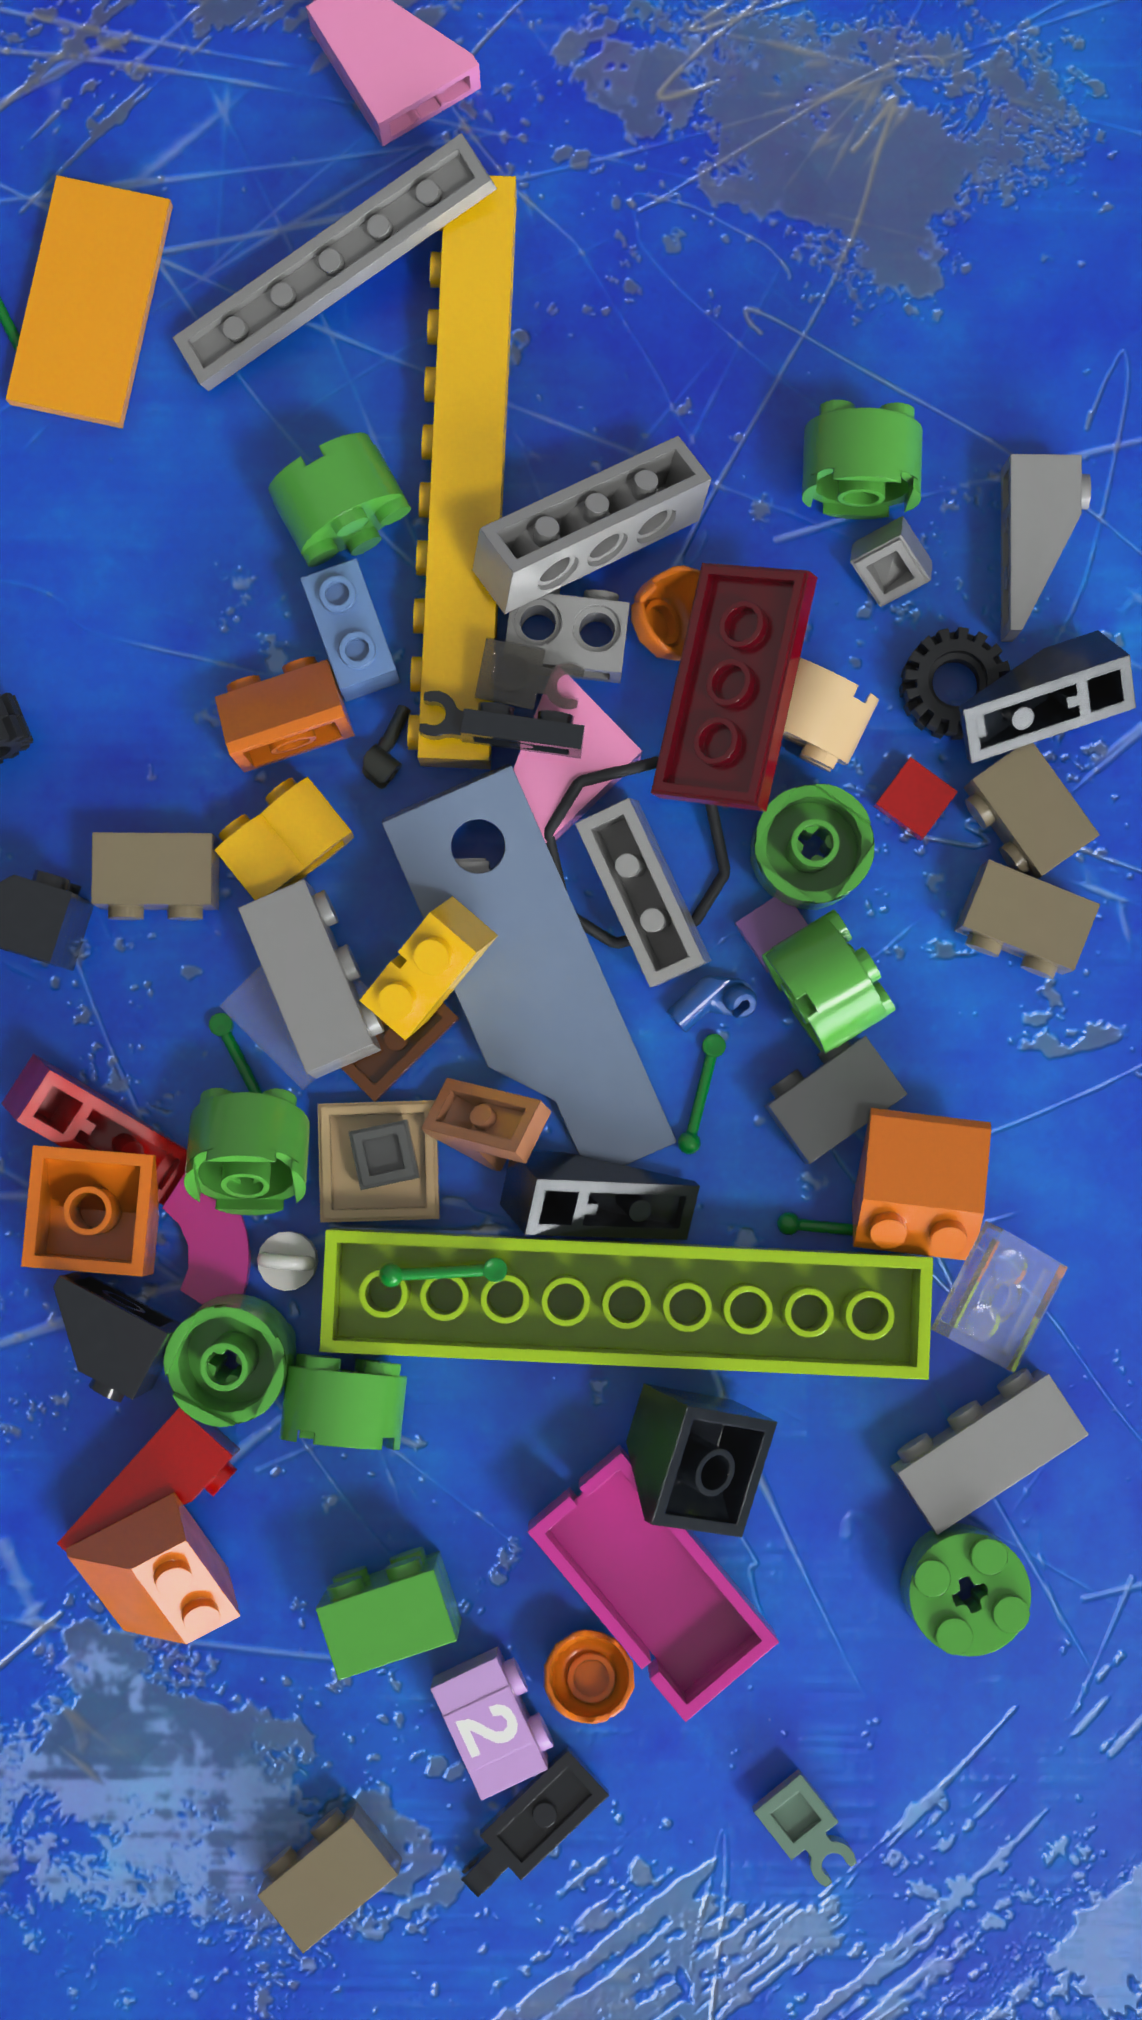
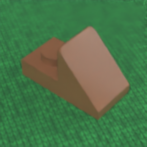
[421,1078,551,1171]

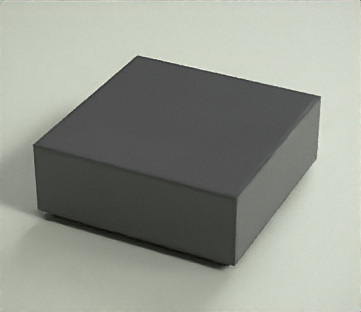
[349,1119,420,1190]

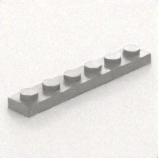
[172,133,497,391]

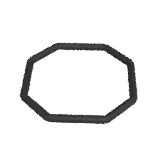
[544,756,730,949]

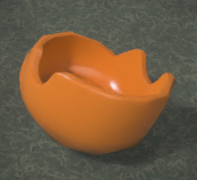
[631,565,700,661]
[543,1629,635,1724]

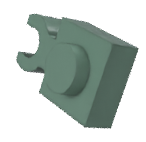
[752,1769,857,1887]

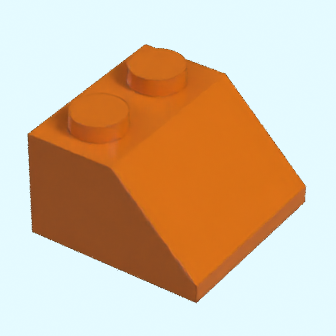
[215,656,355,773]
[852,1108,991,1261]
[21,1145,159,1277]
[66,1492,240,1644]

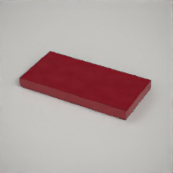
[651,563,818,812]

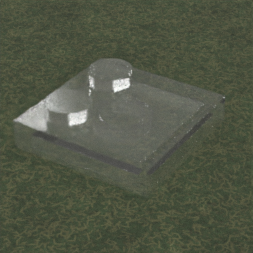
[931,1221,1068,1373]

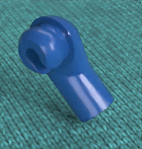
[666,975,757,1032]

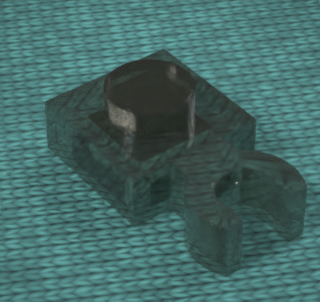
[475,637,585,710]

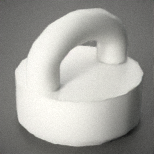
[257,1231,318,1291]

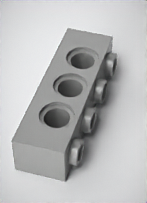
[472,436,712,614]

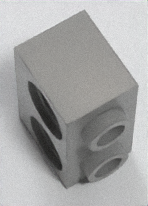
[504,588,630,684]

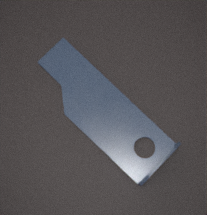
[382,764,677,1165]

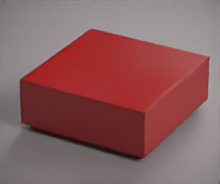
[873,757,958,841]

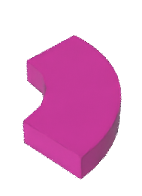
[162,1173,251,1305]

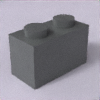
[764,1036,907,1164]

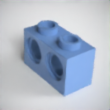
[300,558,401,702]

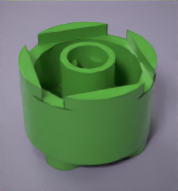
[802,400,923,520]
[268,432,411,567]
[750,784,875,910]
[762,909,896,1054]
[184,1088,310,1215]
[163,1294,296,1427]
[279,1353,407,1450]
[900,1523,1031,1656]

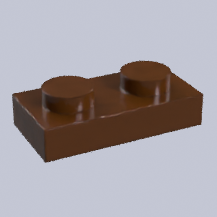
[341,1003,459,1102]

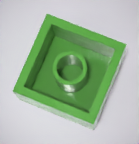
[316,1547,462,1681]

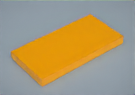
[6,175,173,429]

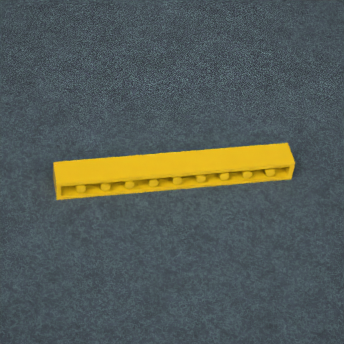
[407,175,517,769]

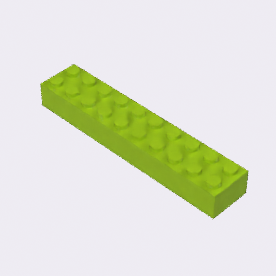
[319,1228,933,1380]

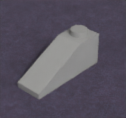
[1001,454,1091,642]

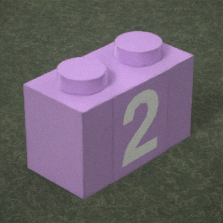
[430,1646,554,1801]

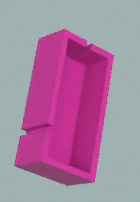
[527,1445,779,1722]

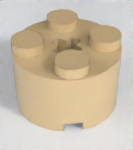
[783,657,879,772]

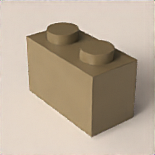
[963,743,1100,879]
[91,832,220,921]
[954,860,1100,979]
[257,1802,402,1953]

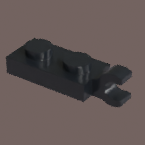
[419,691,585,759]
[461,1746,609,1897]

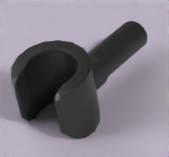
[362,705,411,789]

